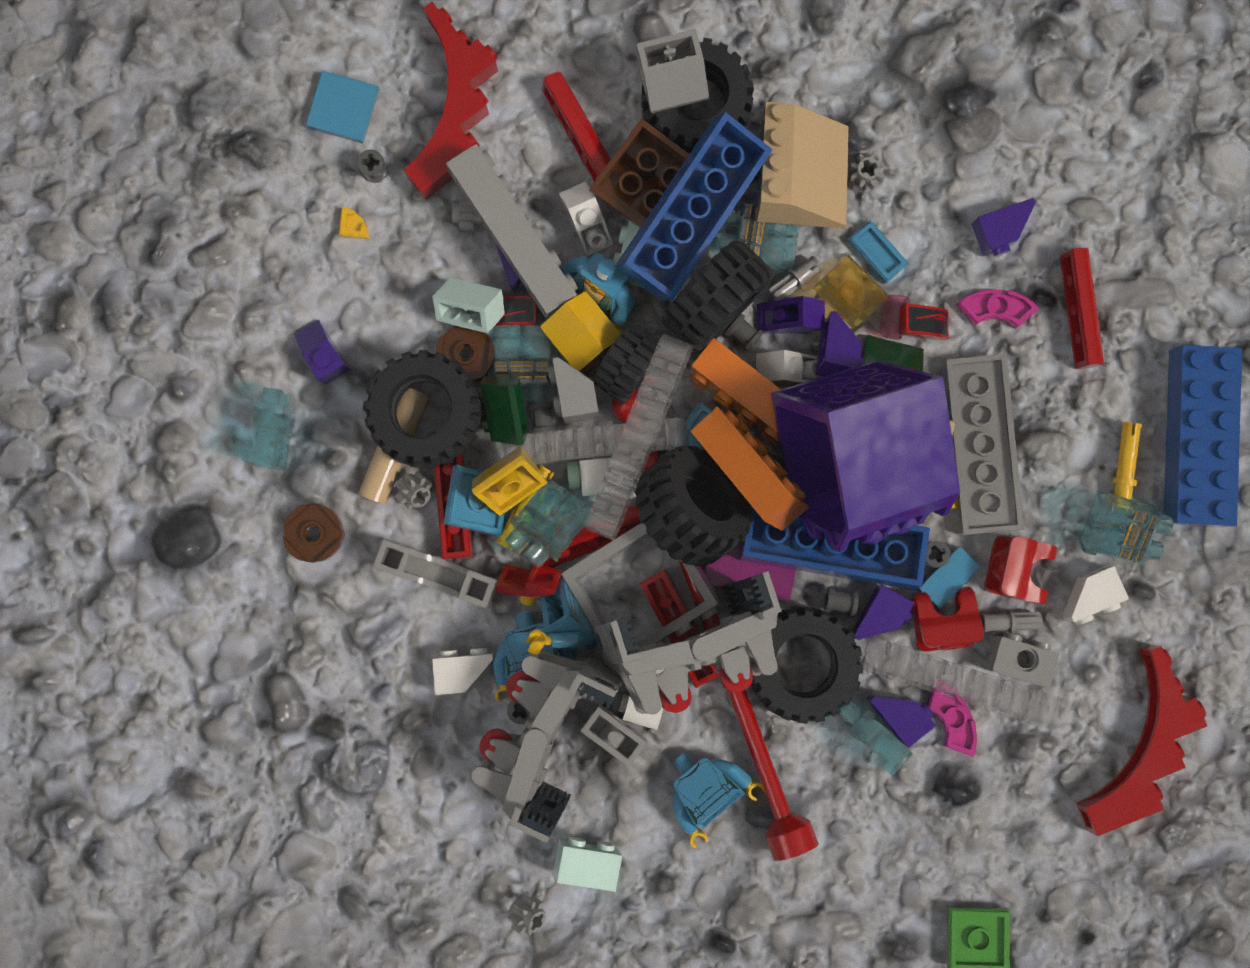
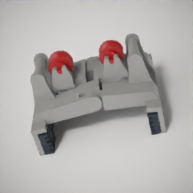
[593,571,781,715]
[471,650,623,843]

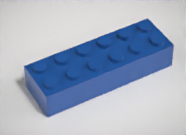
[615,112,773,301]
[1163,345,1242,527]
[739,504,930,590]

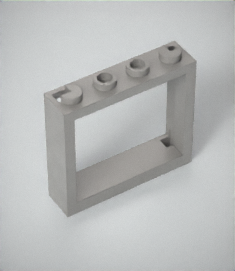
[561,523,722,647]

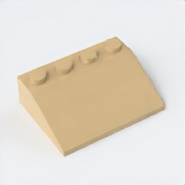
[757,102,848,229]

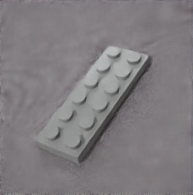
[946,353,1024,535]

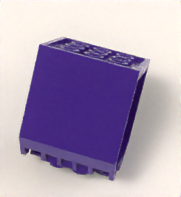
[771,360,960,552]

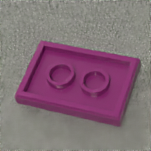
[705,543,796,603]

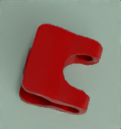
[984,536,1058,604]
[911,587,984,652]

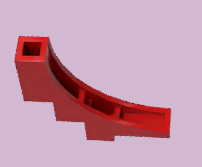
[404,1,498,200]
[1076,645,1207,836]

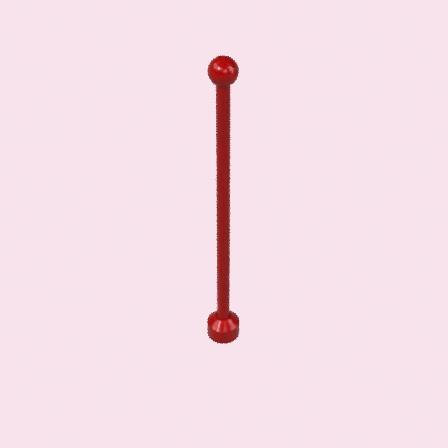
[611,388,819,861]

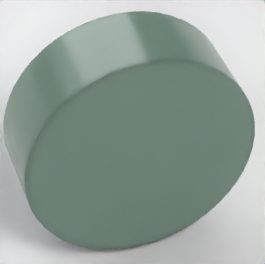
[567,460,582,490]

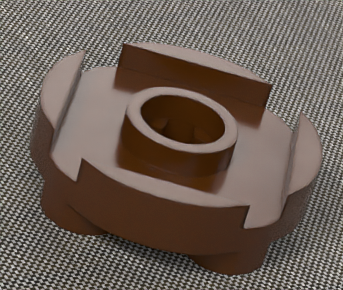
[436,325,496,382]
[283,504,345,563]

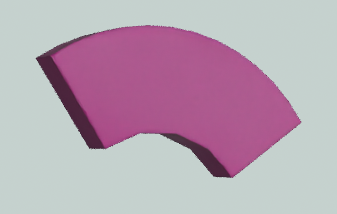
[955,289,1040,329]
[927,680,977,757]

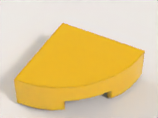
[339,206,369,240]

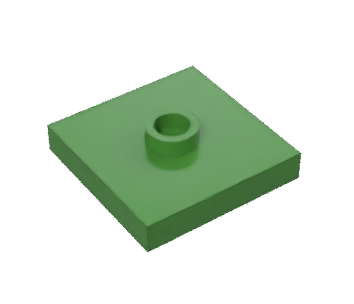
[947,906,1010,968]

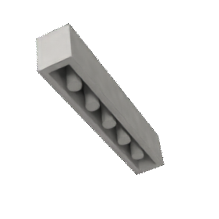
[446,144,578,318]

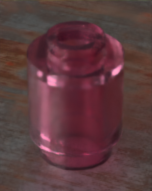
[879,295,910,340]

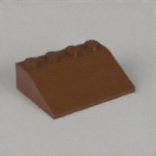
[589,118,689,228]

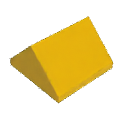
[540,291,620,372]
[471,445,548,516]

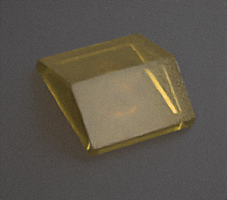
[813,255,889,330]

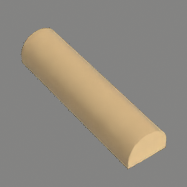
[358,388,430,505]

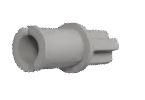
[768,256,823,301]
[981,610,1043,634]

